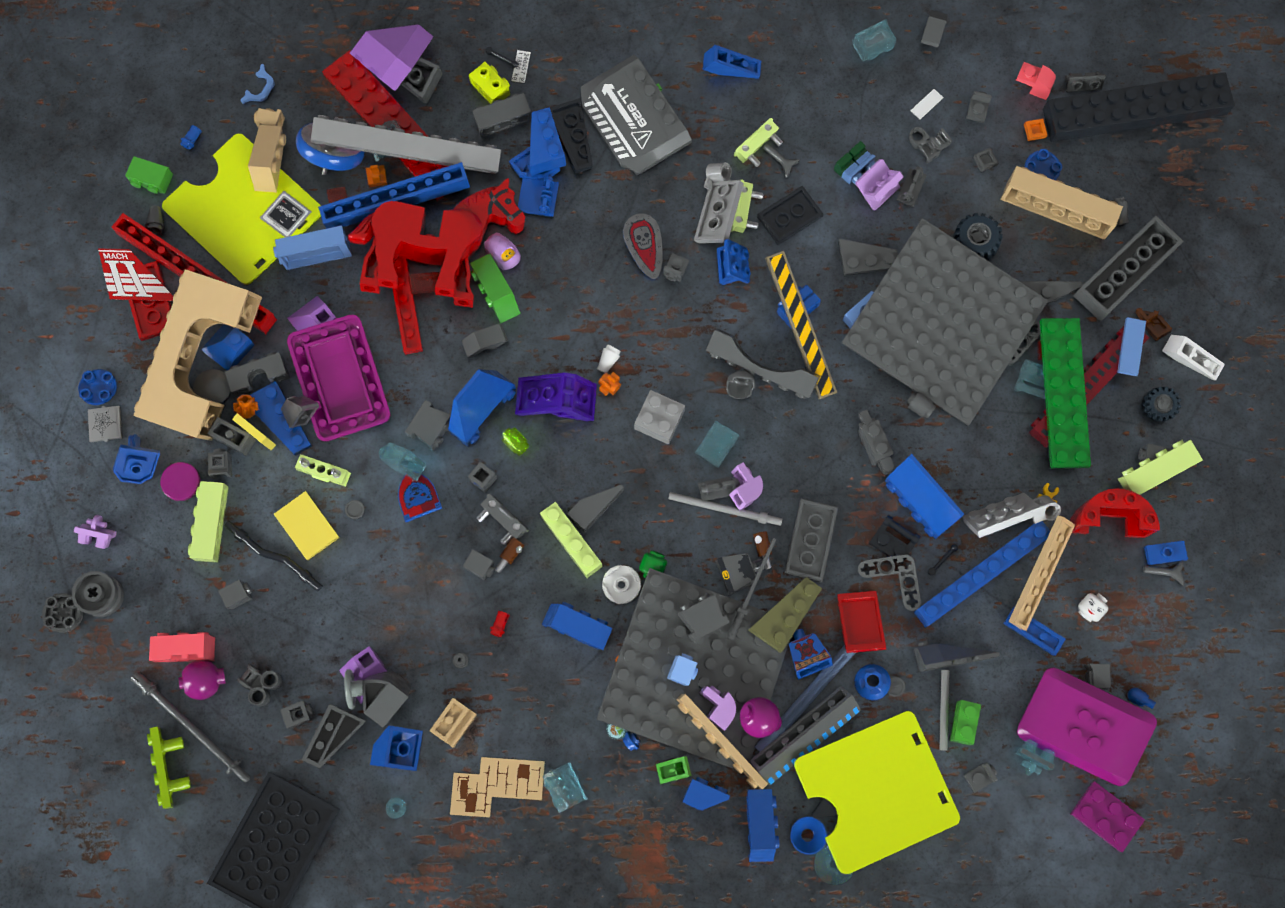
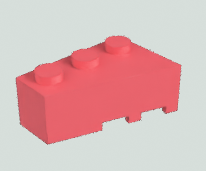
[149,632,215,662]

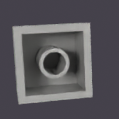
[634,390,685,444]

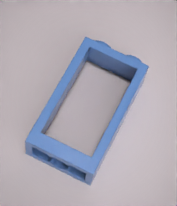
[273,226,352,270]

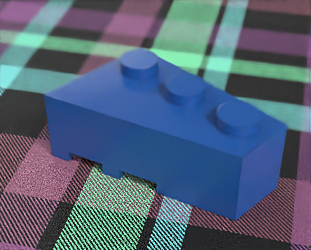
[747,789,779,862]

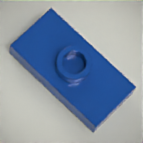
[1144,541,1188,566]

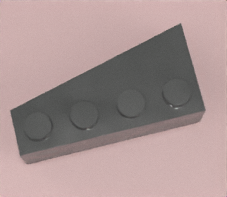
[401,58,443,105]

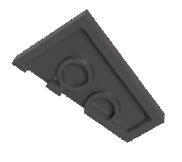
[838,239,898,276]

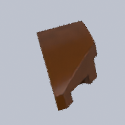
[1136,308,1172,341]

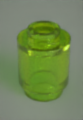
[502,428,530,456]

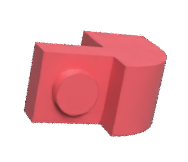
[1016,62,1056,100]

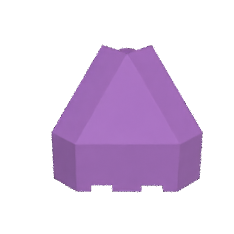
[350,24,433,91]

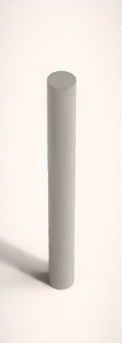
[939,670,949,751]

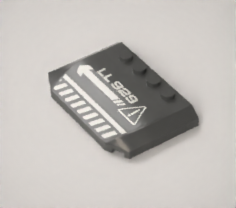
[580,55,692,175]

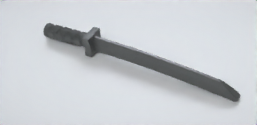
[726,537,777,641]

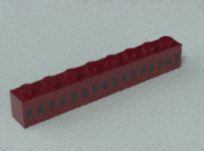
[1029,326,1149,448]

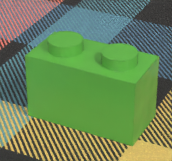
[125,156,173,194]
[949,700,981,745]

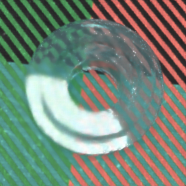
[386,798,406,819]

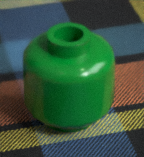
[639,550,667,578]

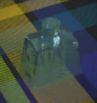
[379,443,427,481]

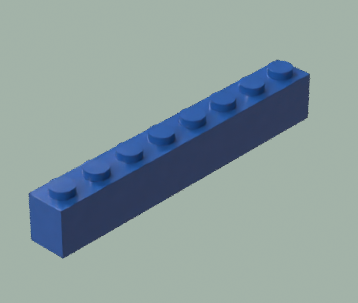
[318,162,470,229]
[914,521,1050,628]

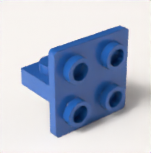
[717,239,751,285]

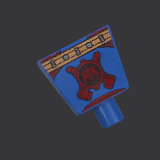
[789,629,833,680]

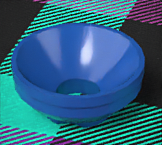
[854,664,891,701]
[790,817,827,855]

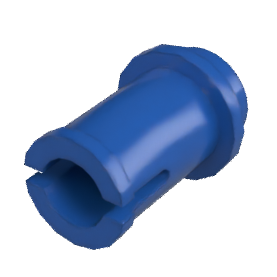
[180,125,202,150]

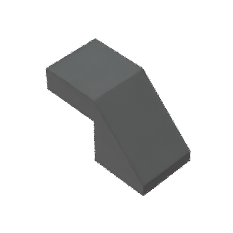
[921,10,948,48]
[462,324,508,358]

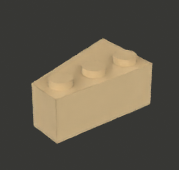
[248,125,286,193]

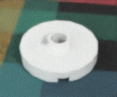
[602,565,641,604]

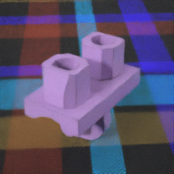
[74,515,117,549]

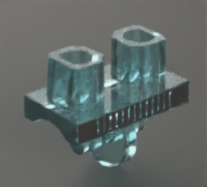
[1016,739,1056,776]

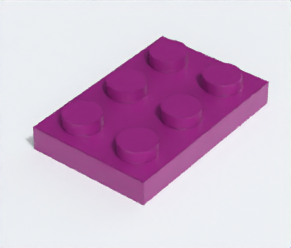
[1070,781,1145,853]

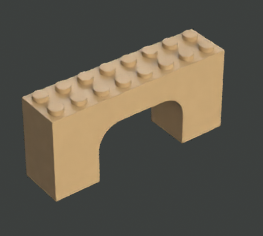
[134,269,262,441]

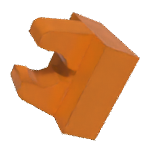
[366,165,388,188]

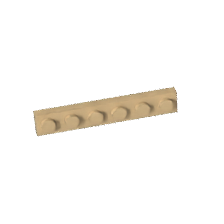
[1009,516,1075,631]
[676,694,768,790]

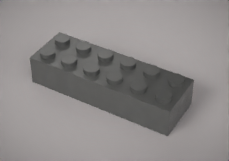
[1074,216,1183,322]

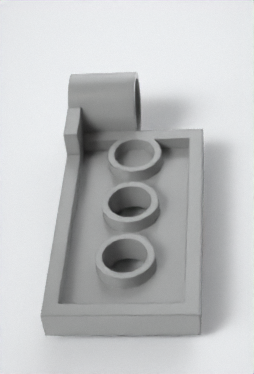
[694,162,744,243]
[962,493,1061,538]

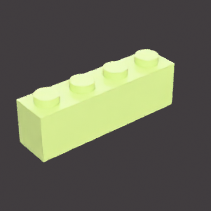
[1118,439,1203,495]
[188,481,228,562]
[540,502,602,578]

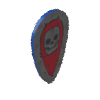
[623,213,663,279]

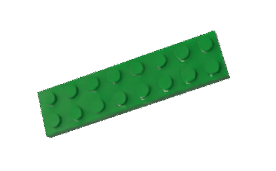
[1040,318,1091,468]

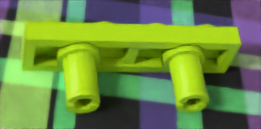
[147,726,191,809]

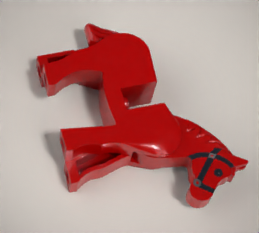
[348,178,525,308]

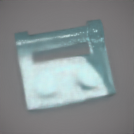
[1014,359,1045,399]

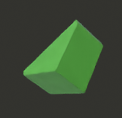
[656,756,692,784]

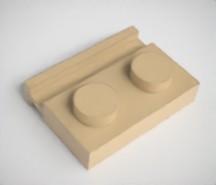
[430,698,477,748]

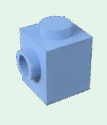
[667,653,698,686]

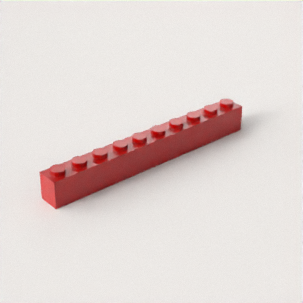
[111,213,277,334]

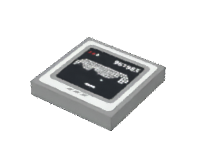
[260,191,311,237]

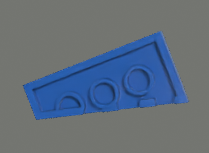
[250,381,312,456]

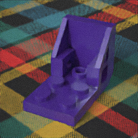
[515,372,597,421]

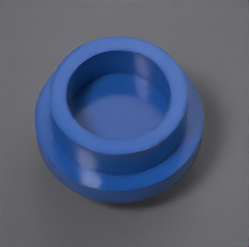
[622,731,640,751]

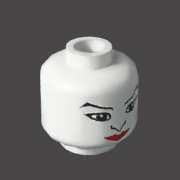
[1078,593,1108,623]

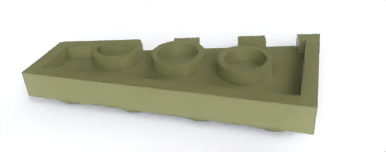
[748,577,822,653]

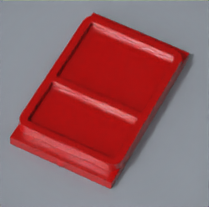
[837,591,886,653]

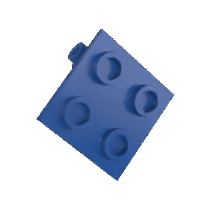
[518,177,559,217]

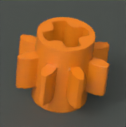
[598,372,622,396]
[233,395,258,419]

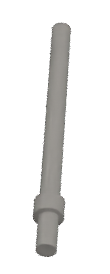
[668,492,783,526]

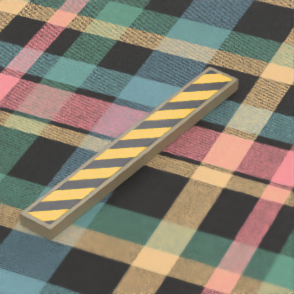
[765,251,837,400]

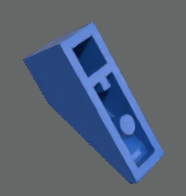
[703,45,761,78]

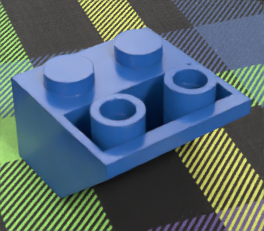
[682,777,730,811]

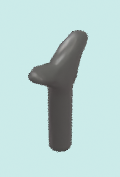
[763,143,800,178]
[1143,561,1185,586]

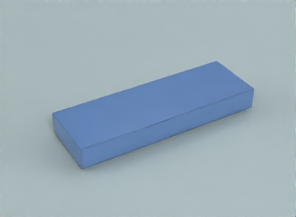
[1117,317,1146,376]

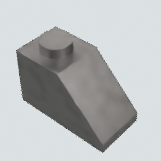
[281,396,319,428]

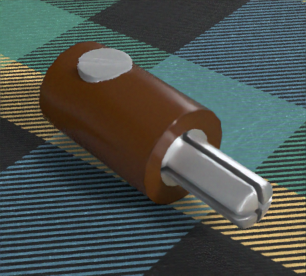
[753,531,772,569]
[495,537,524,573]

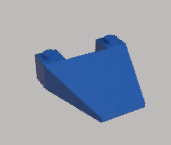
[448,369,516,447]

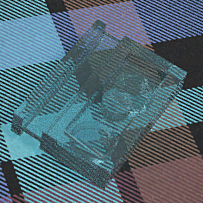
[695,421,739,468]

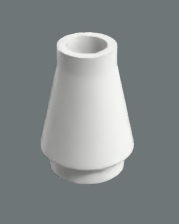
[597,344,621,373]

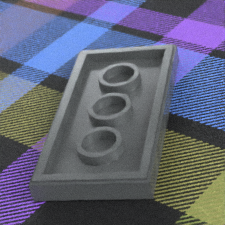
[784,499,838,583]

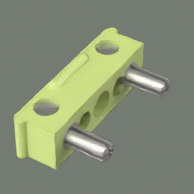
[734,118,783,167]
[731,180,763,233]
[295,454,351,487]

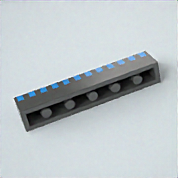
[749,685,861,786]

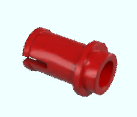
[490,611,510,637]

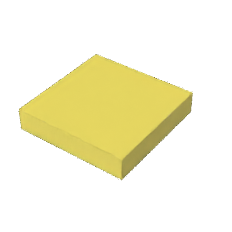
[232,414,276,450]

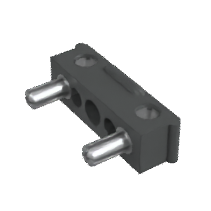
[477,494,529,545]

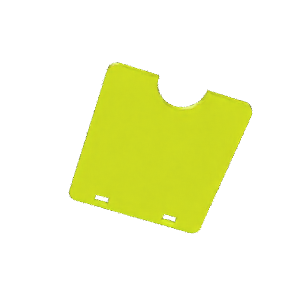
[162,134,321,285]
[794,711,960,874]

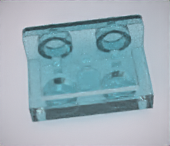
[543,762,587,813]

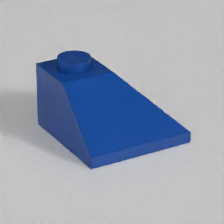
[201,324,255,371]
[370,726,423,771]

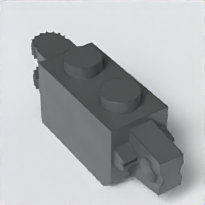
[858,410,894,476]

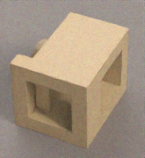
[254,108,285,128]

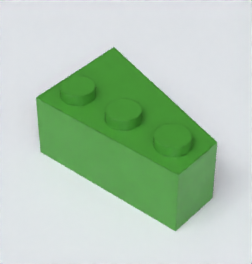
[470,254,521,323]

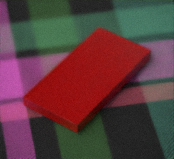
[129,261,172,341]

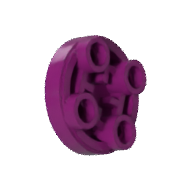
[160,462,201,501]

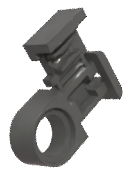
[908,127,952,163]

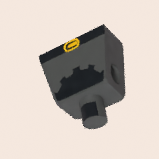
[716,553,765,596]

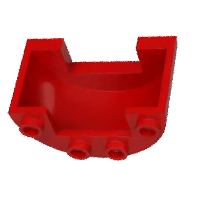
[1070,489,1160,538]

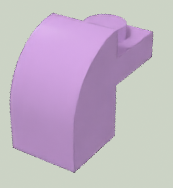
[729,462,763,511]
[699,686,736,731]

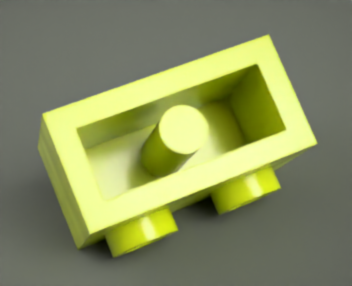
[469,62,510,104]

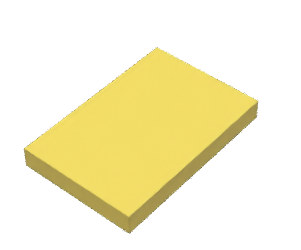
[274,491,340,560]

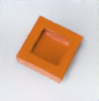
[1024,119,1047,141]

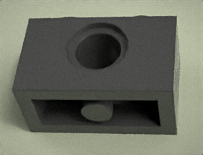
[207,417,256,456]

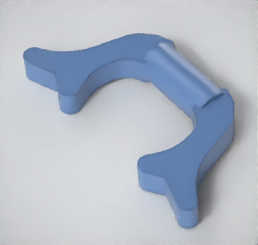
[240,64,275,104]

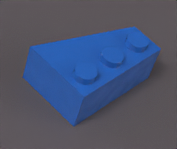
[529,107,566,175]
[542,602,613,650]

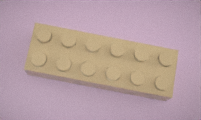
[1001,166,1123,240]

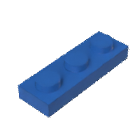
[1003,607,1066,656]

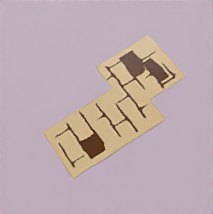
[450,757,545,817]

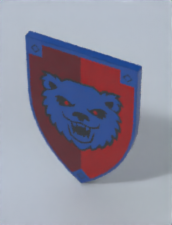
[398,470,442,522]

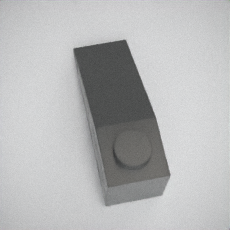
[567,485,624,533]

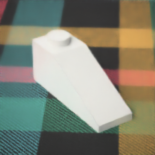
[1162,335,1225,381]

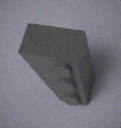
[301,704,366,768]

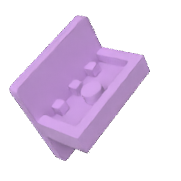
[855,159,903,210]

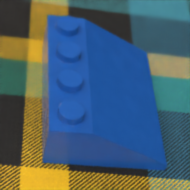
[885,454,964,539]

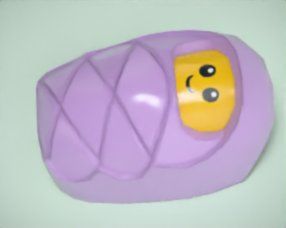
[484,233,521,270]

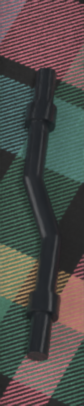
[224,521,323,591]

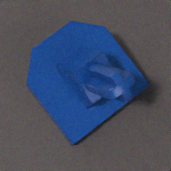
[113,434,160,484]

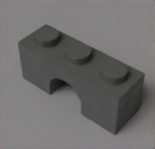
[225,352,290,397]

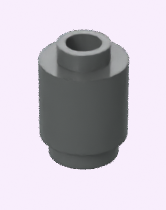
[907,392,936,419]

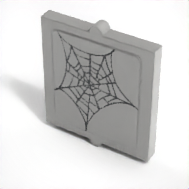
[88,406,122,442]

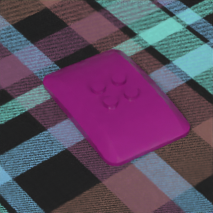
[287,314,391,442]
[1017,667,1157,786]

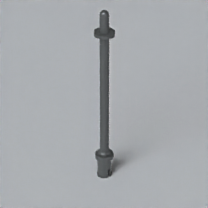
[130,671,250,782]

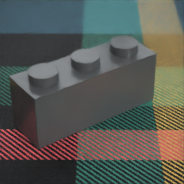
[472,93,532,137]

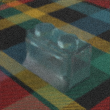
[853,19,896,61]

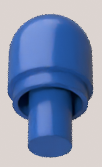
[1127,688,1156,709]

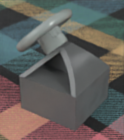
[344,669,412,727]

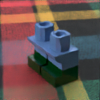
[834,141,876,185]

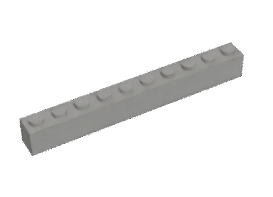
[310,115,501,174]

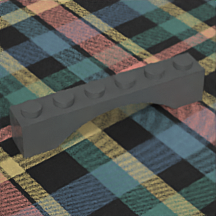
[706,329,820,399]

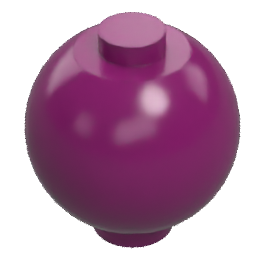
[178,660,225,700]
[740,697,782,738]

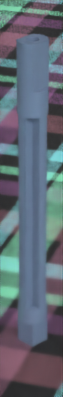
[755,645,856,752]

